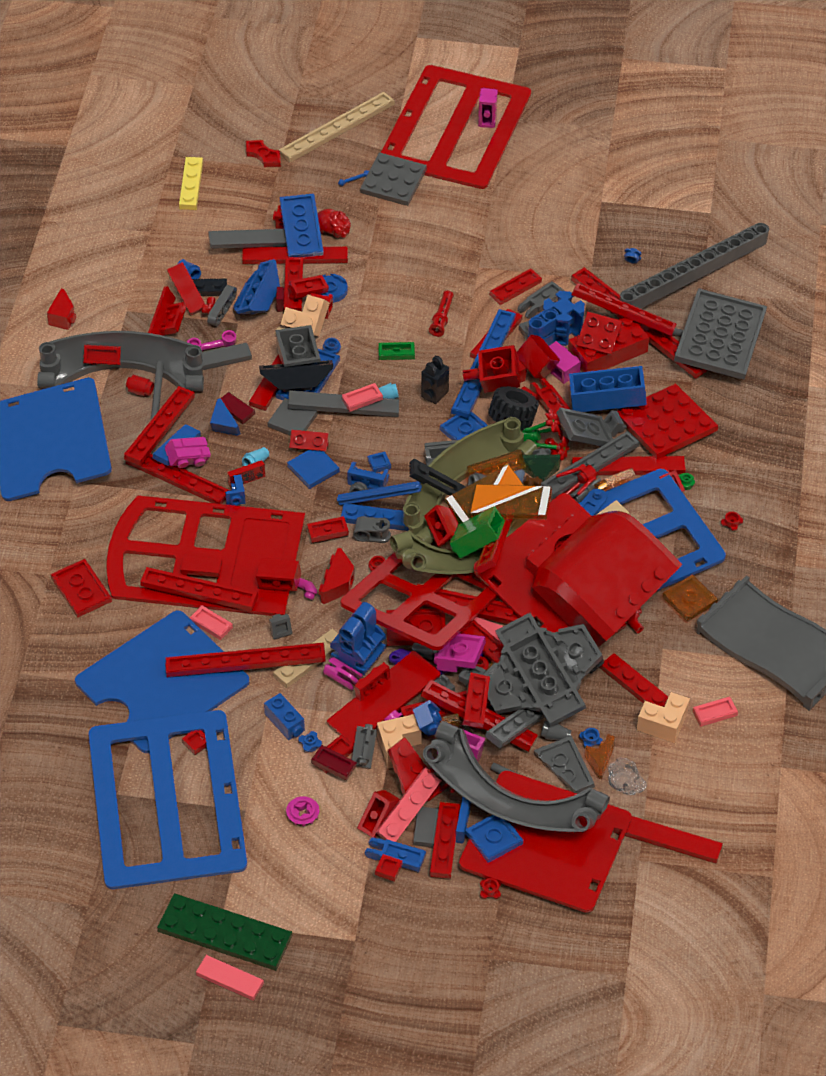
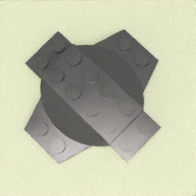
[483,613,603,727]

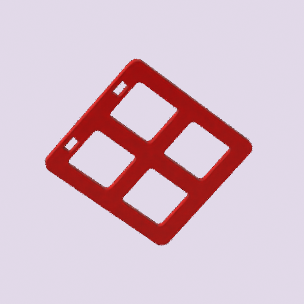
[340,553,500,650]

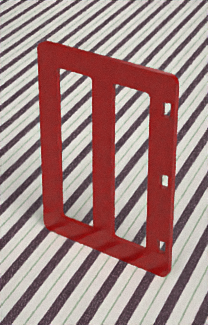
[381,65,531,189]

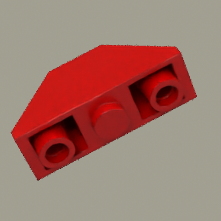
[318,548,355,604]

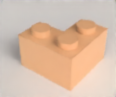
[281,295,329,337]
[637,692,690,743]
[377,714,422,769]

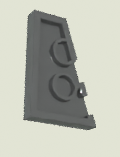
[534,736,595,794]

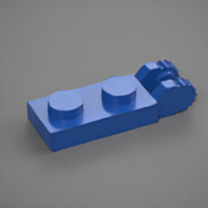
[364,837,426,872]

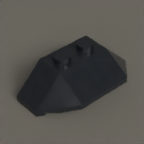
[259,360,334,392]

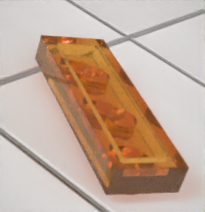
[467,449,526,477]

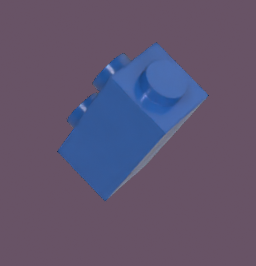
[264,693,305,741]

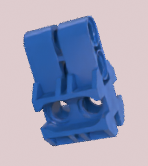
[528,291,585,346]
[330,602,386,676]

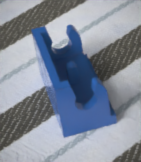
[347,462,389,489]

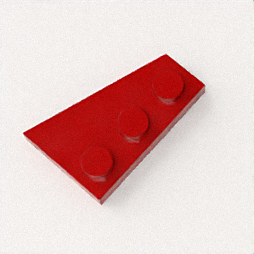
[387,737,441,795]

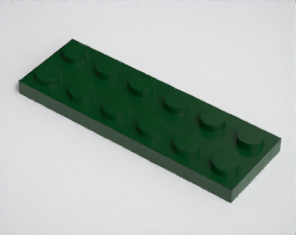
[157,893,292,971]

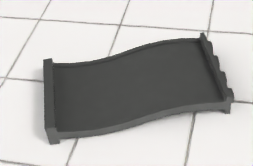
[696,576,826,711]

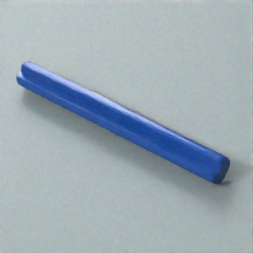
[337,481,422,505]

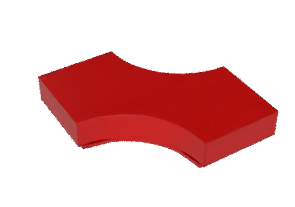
[246,140,281,168]

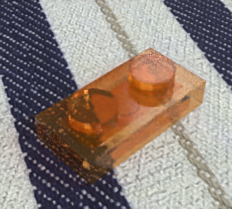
[594,468,635,491]

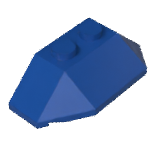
[233,259,280,314]

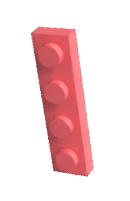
[376,768,441,842]

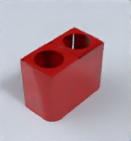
[517,335,560,379]

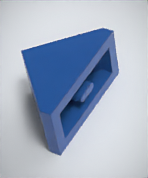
[210,398,241,436]

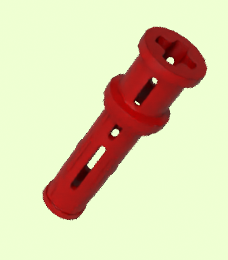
[429,290,454,337]

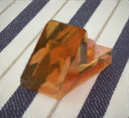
[585,734,615,780]

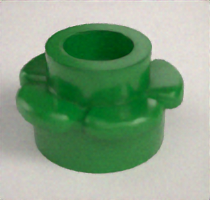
[679,473,695,490]

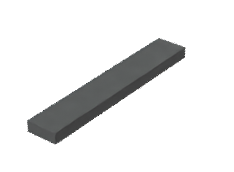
[208,229,287,249]
[288,390,399,417]
[541,431,639,499]

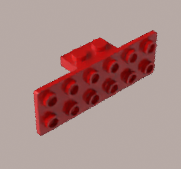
[327,650,441,745]

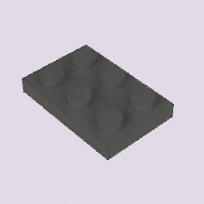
[556,407,613,447]

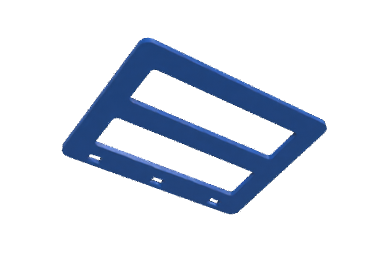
[579,469,726,591]
[89,710,247,889]

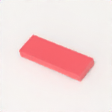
[196,955,264,1001]

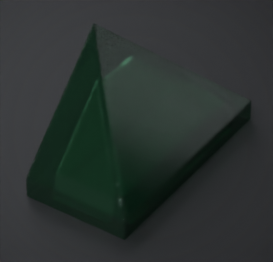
[522,455,560,482]

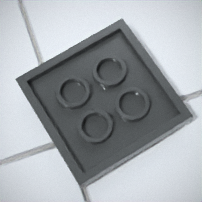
[360,152,427,206]

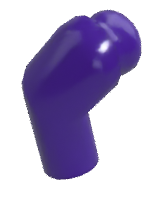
[389,649,410,664]

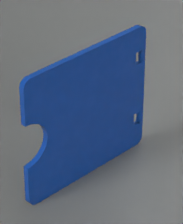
[0,377,112,501]
[75,610,250,753]

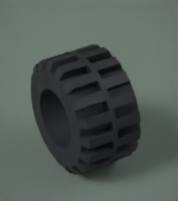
[488,386,539,430]

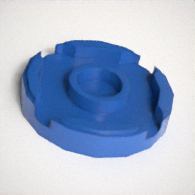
[320,274,348,303]

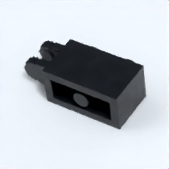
[421,355,449,405]

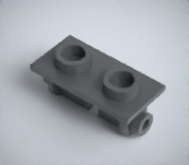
[352,724,377,769]

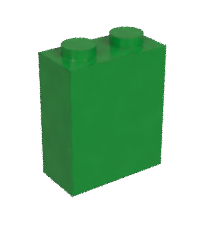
[450,506,505,558]

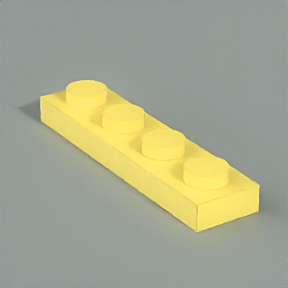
[179,157,203,210]

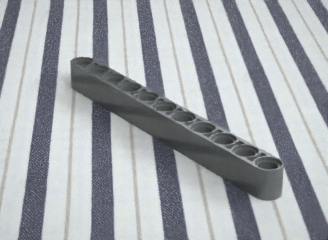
[619,223,769,308]

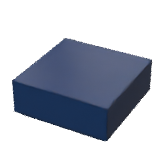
[367,451,391,473]

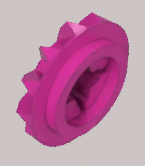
[286,796,319,827]

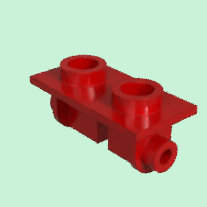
[289,430,329,451]

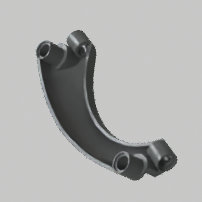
[37,331,204,391]
[423,721,610,832]

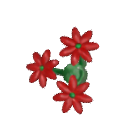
[522,409,570,461]

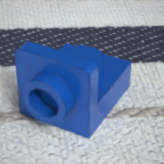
[225,475,246,505]

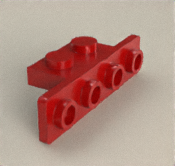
[148,286,186,336]

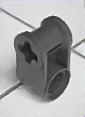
[353,516,391,543]

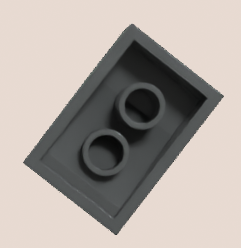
[275,325,321,367]

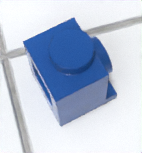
[413,700,442,736]

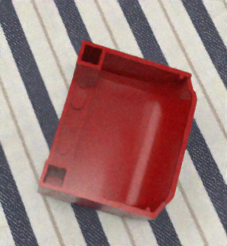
[532,511,682,647]

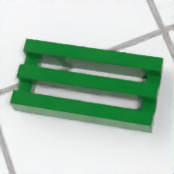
[378,342,415,360]

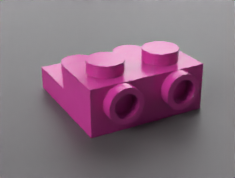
[434,634,486,672]

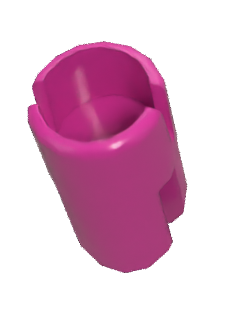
[323,657,363,691]

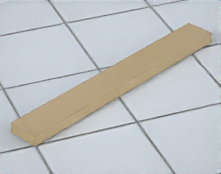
[279,92,394,163]

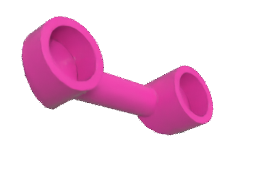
[187,330,236,351]

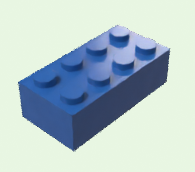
[569,366,647,412]

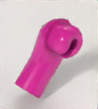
[298,578,317,600]

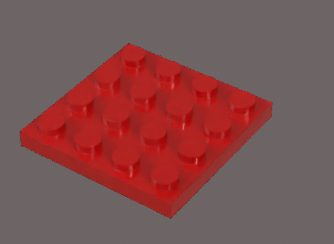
[617,383,718,459]

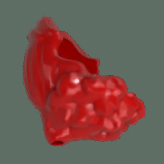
[317,209,351,238]

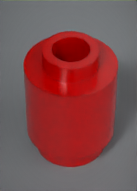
[126,374,154,397]

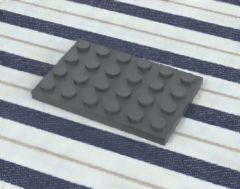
[674,288,767,380]

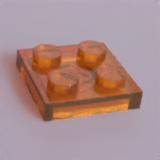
[662,574,718,622]

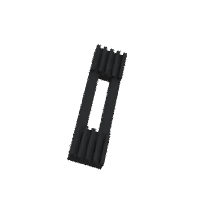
[409,458,472,508]

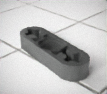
[207,285,237,327]

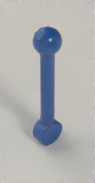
[338,170,369,186]

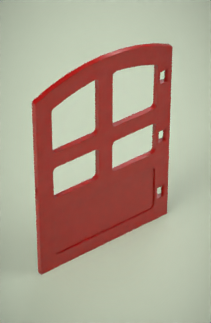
[107,495,305,616]

